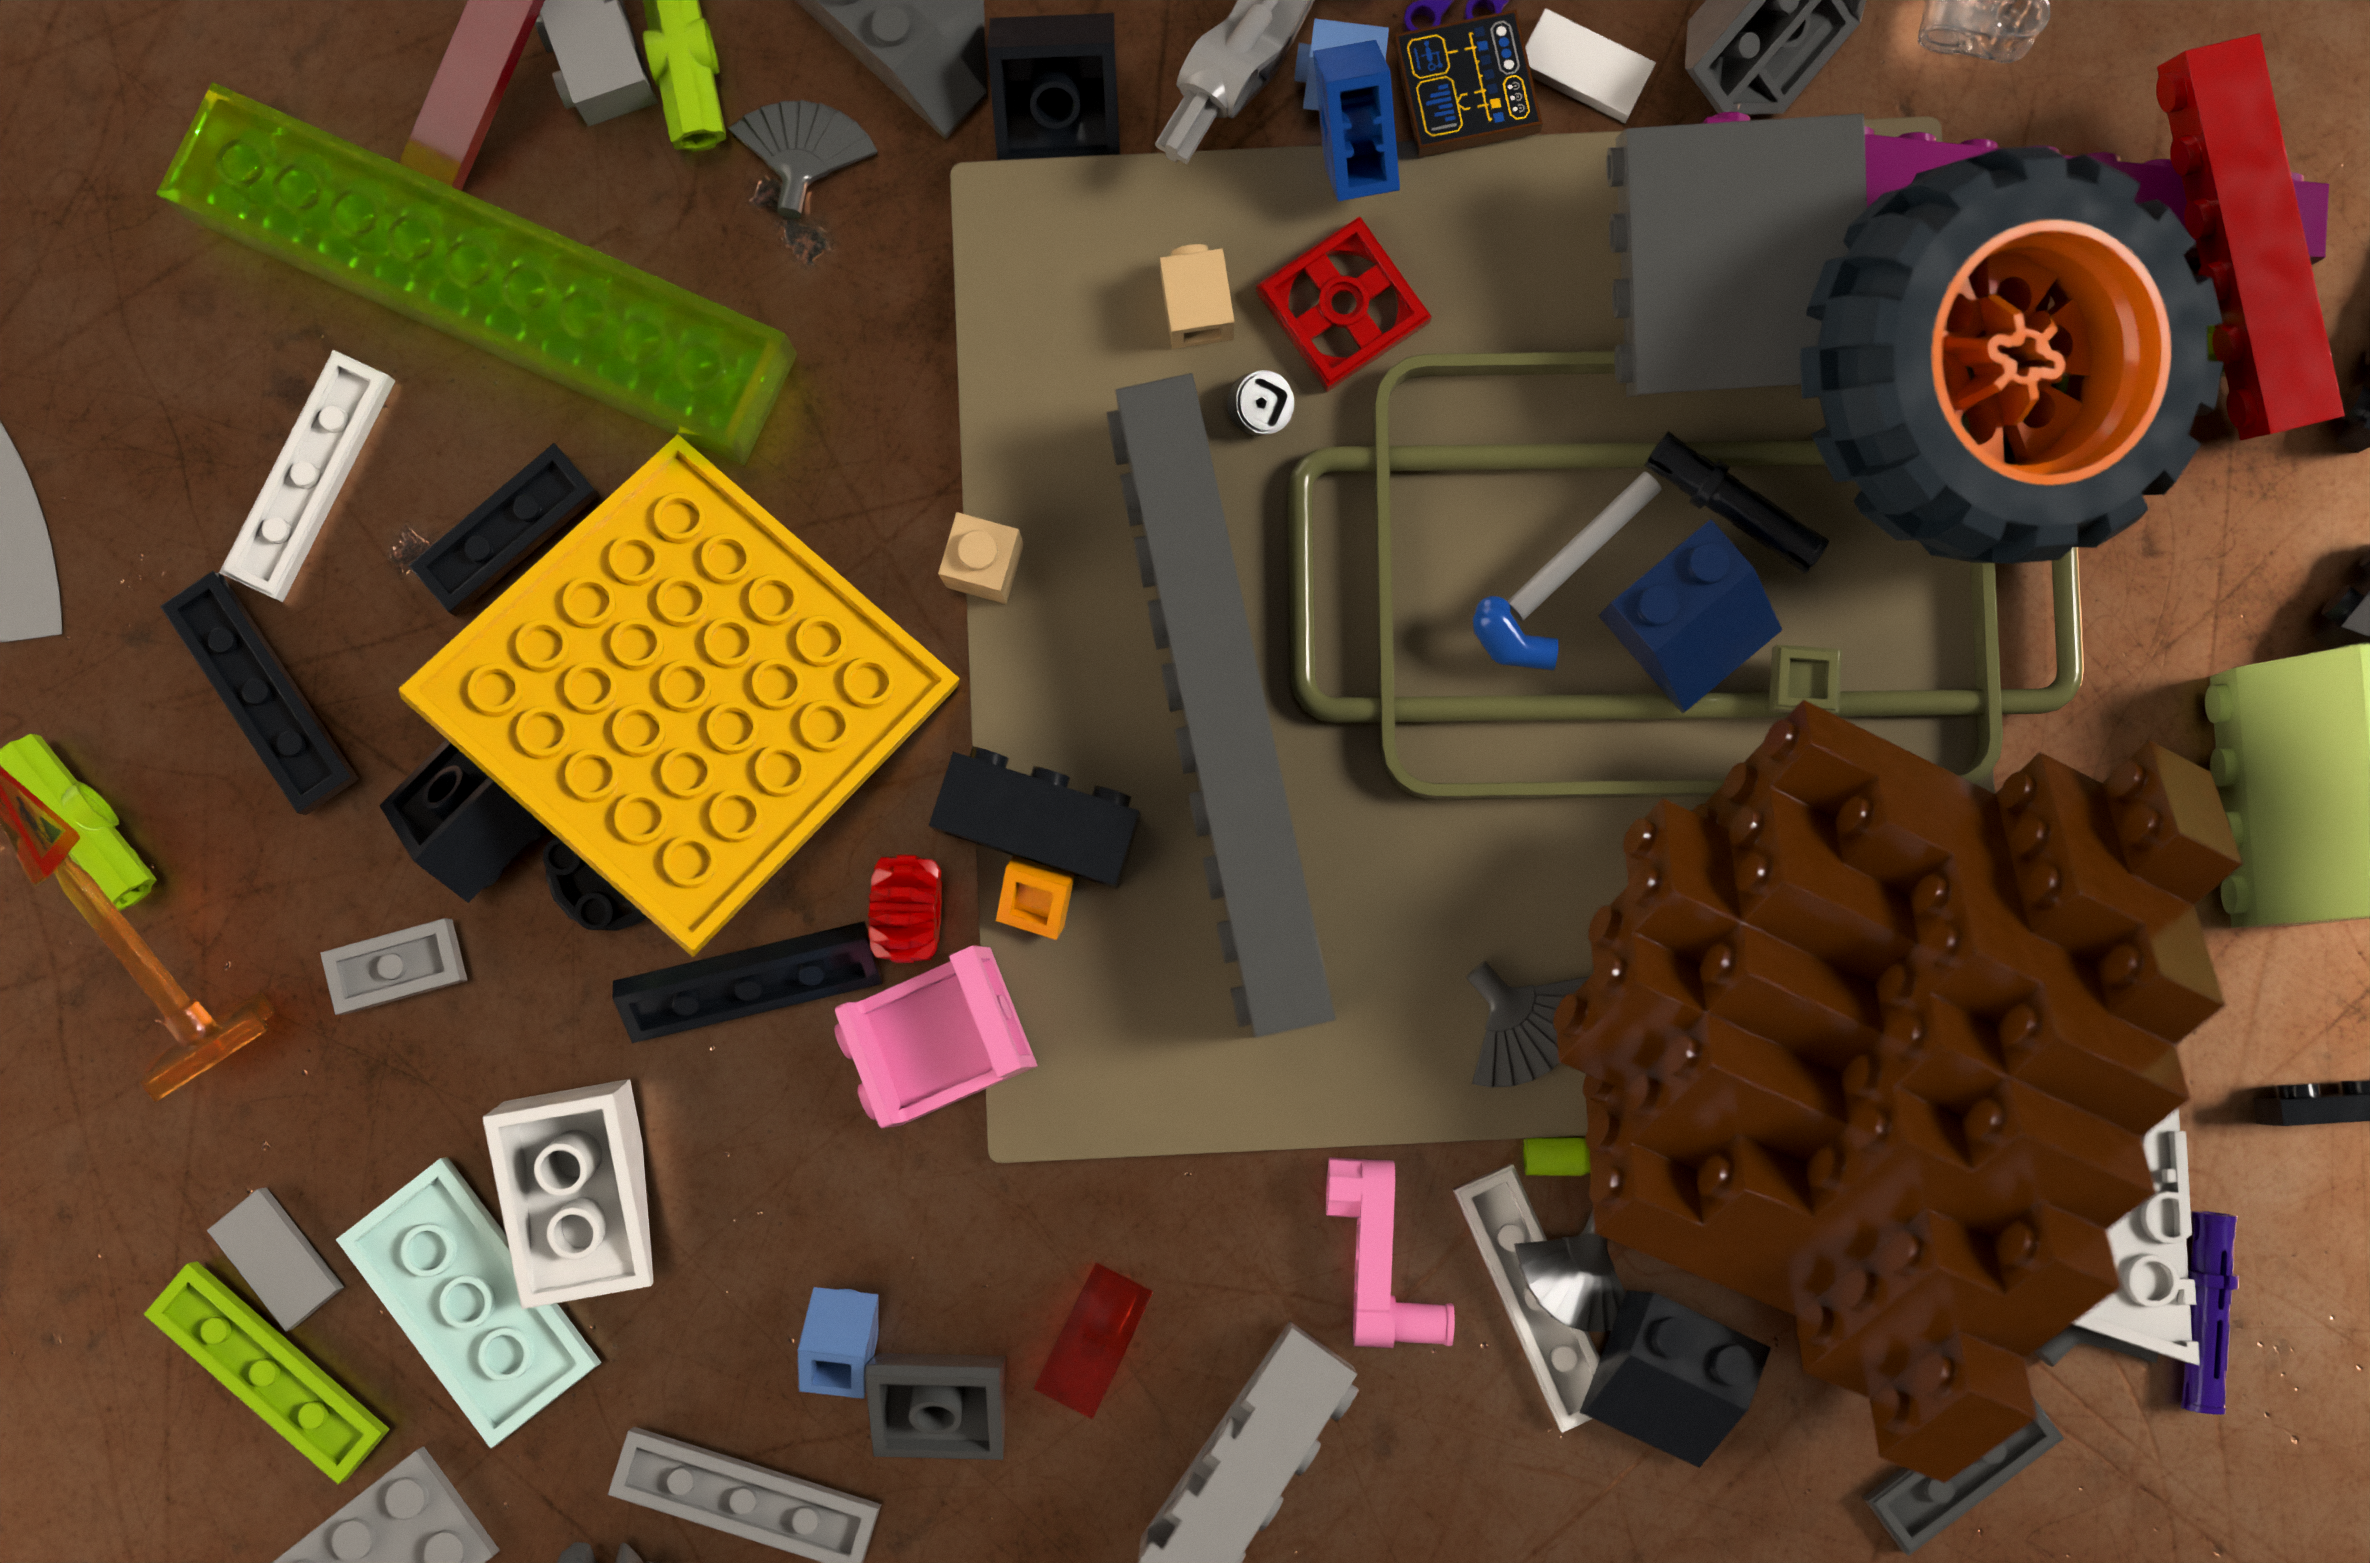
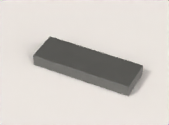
[1862,1397,2064,1556]

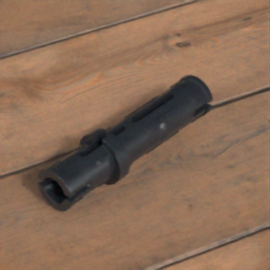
[1644,431,1830,574]

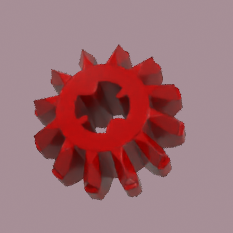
[868,854,943,963]

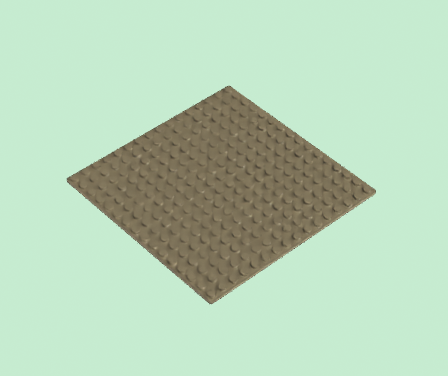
[950,116,1995,1163]

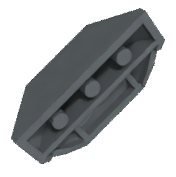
[795,0,988,140]
[1685,0,1866,114]

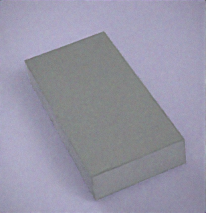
[207,1187,344,1332]

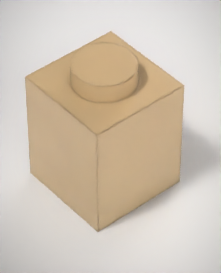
[1160,244,1235,349]
[938,512,1024,604]

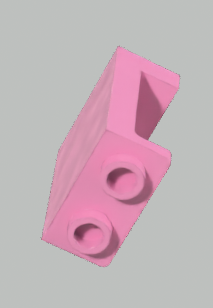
[834,946,1038,1128]

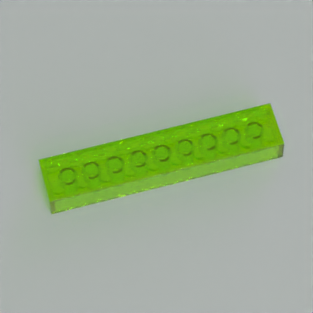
[156,82,797,466]

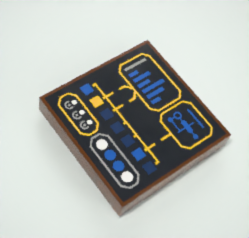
[1394,9,1543,158]

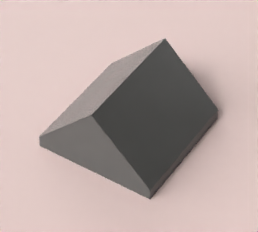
[865,1353,1007,1460]

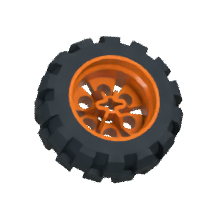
[1800,146,2223,564]

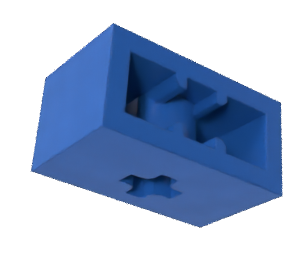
[1313,40,1400,201]

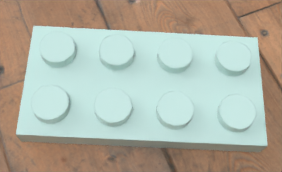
[336,1157,602,1448]

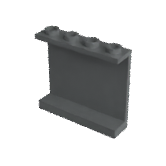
[1606,113,1867,397]

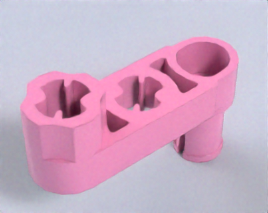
[1326,1157,1455,1349]

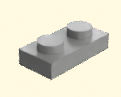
[320,918,468,1015]

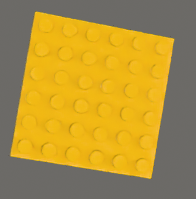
[398,434,960,957]

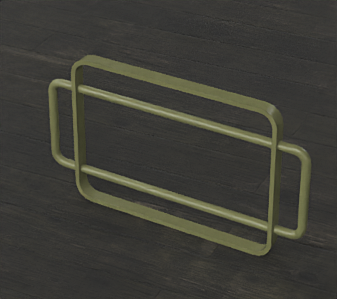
[1287,351,2084,800]

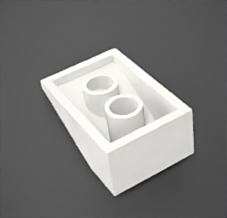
[483,1079,654,1309]

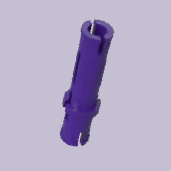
[2181,1211,2239,1415]

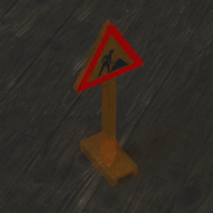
[0,766,276,1102]

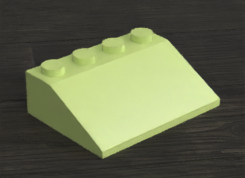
[2205,644,2370,928]

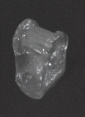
[1918,0,2050,63]

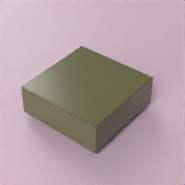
[1769,644,1842,715]

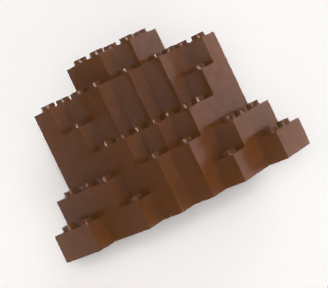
[1553,699,2243,1483]

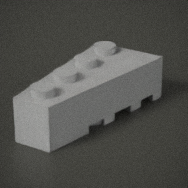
[535,0,658,126]
[1138,1321,1359,1563]

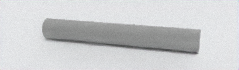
[1507,472,1662,621]

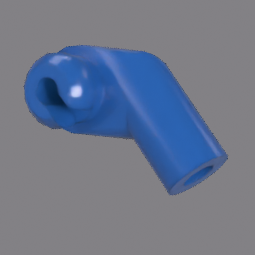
[1472,596,1558,671]

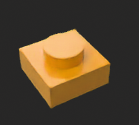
[996,855,1075,940]

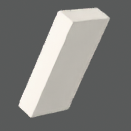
[1525,8,1656,123]

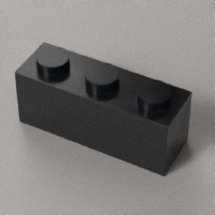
[929,746,1141,889]

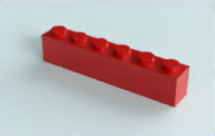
[2156,33,2345,441]

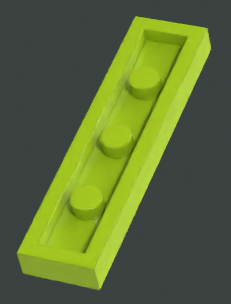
[144,1261,390,1485]

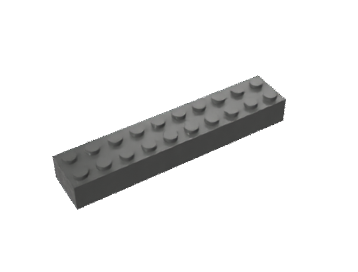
[1106,373,1336,1038]

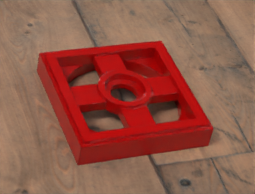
[1256,216,1432,392]

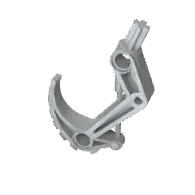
[1155,0,1315,164]

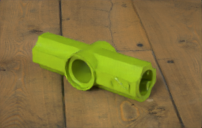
[642,0,727,152]
[0,733,157,915]

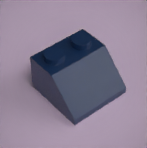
[1598,519,1782,714]

